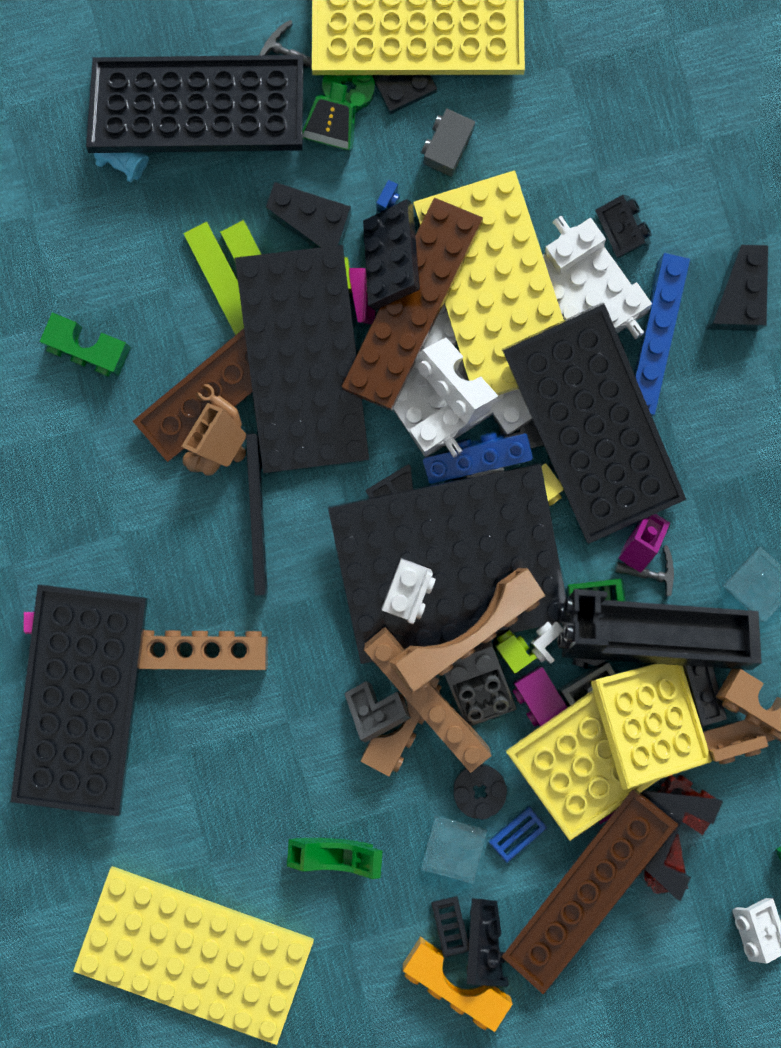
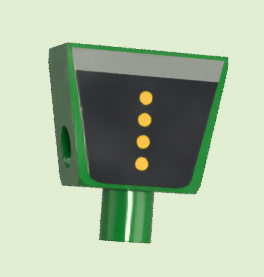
[303,82,356,151]

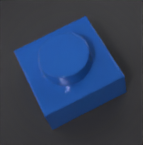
[376,180,400,212]

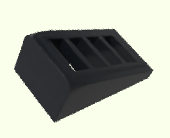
[431,896,469,958]

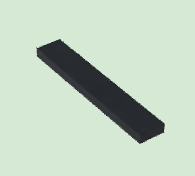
[246,434,268,595]

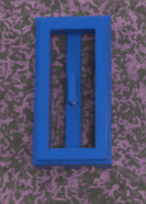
[489,806,547,863]

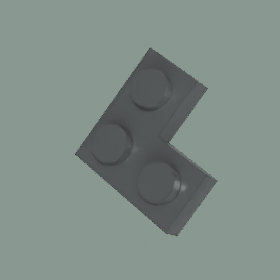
[344,681,411,743]

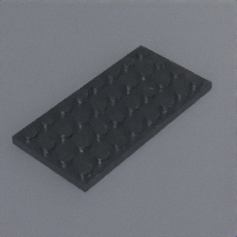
[86,55,304,153]
[235,245,369,473]
[501,302,686,544]
[11,584,148,816]

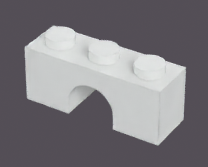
[415,338,498,425]

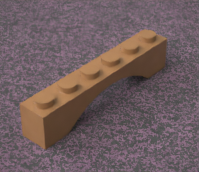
[389,568,545,692]
[364,627,492,773]

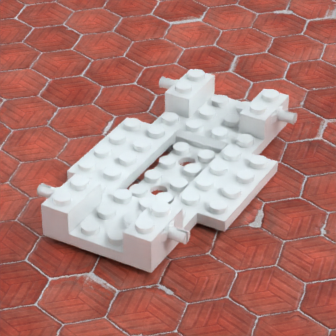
[393,216,652,457]

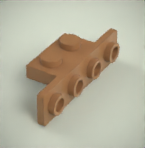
[703,719,775,764]

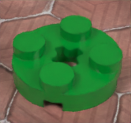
[322,75,375,113]

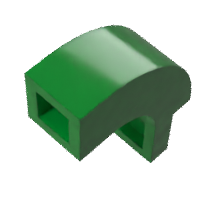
[287,838,383,879]

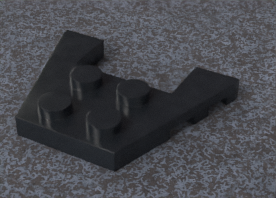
[641,790,723,901]

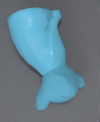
[94,152,149,183]

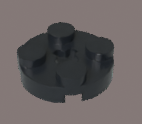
[453,764,507,820]

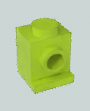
[495,630,537,673]

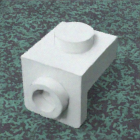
[530,622,563,664]

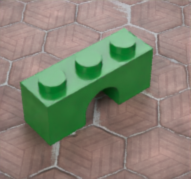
[39,312,131,377]

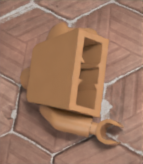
[181,384,246,476]

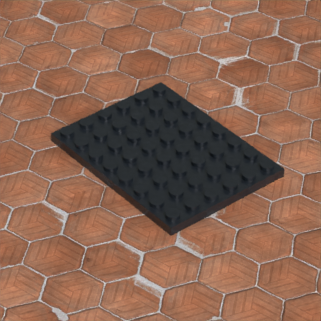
[328,463,566,664]

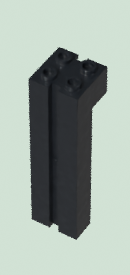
[558,589,762,670]

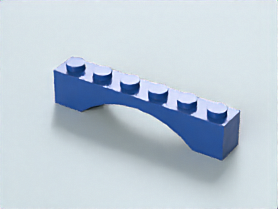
[634,253,690,416]

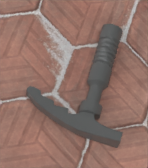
[259,20,312,69]
[615,545,674,597]

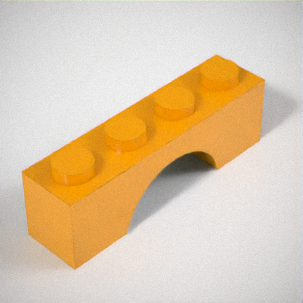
[403,937,512,1032]

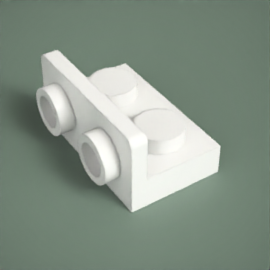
[382,558,435,624]
[732,898,781,964]

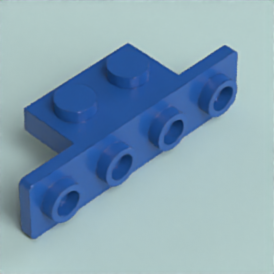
[423,432,533,484]

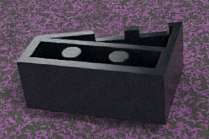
[266,182,352,248]
[706,245,768,331]

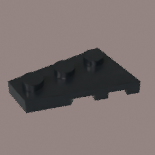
[467,898,509,987]

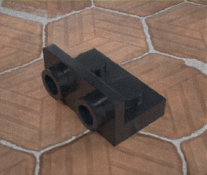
[595,195,651,258]

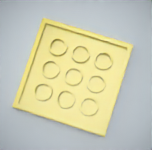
[591,664,712,790]
[506,690,660,841]

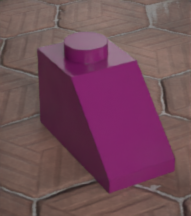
[618,514,670,573]

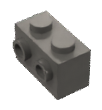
[421,108,475,177]

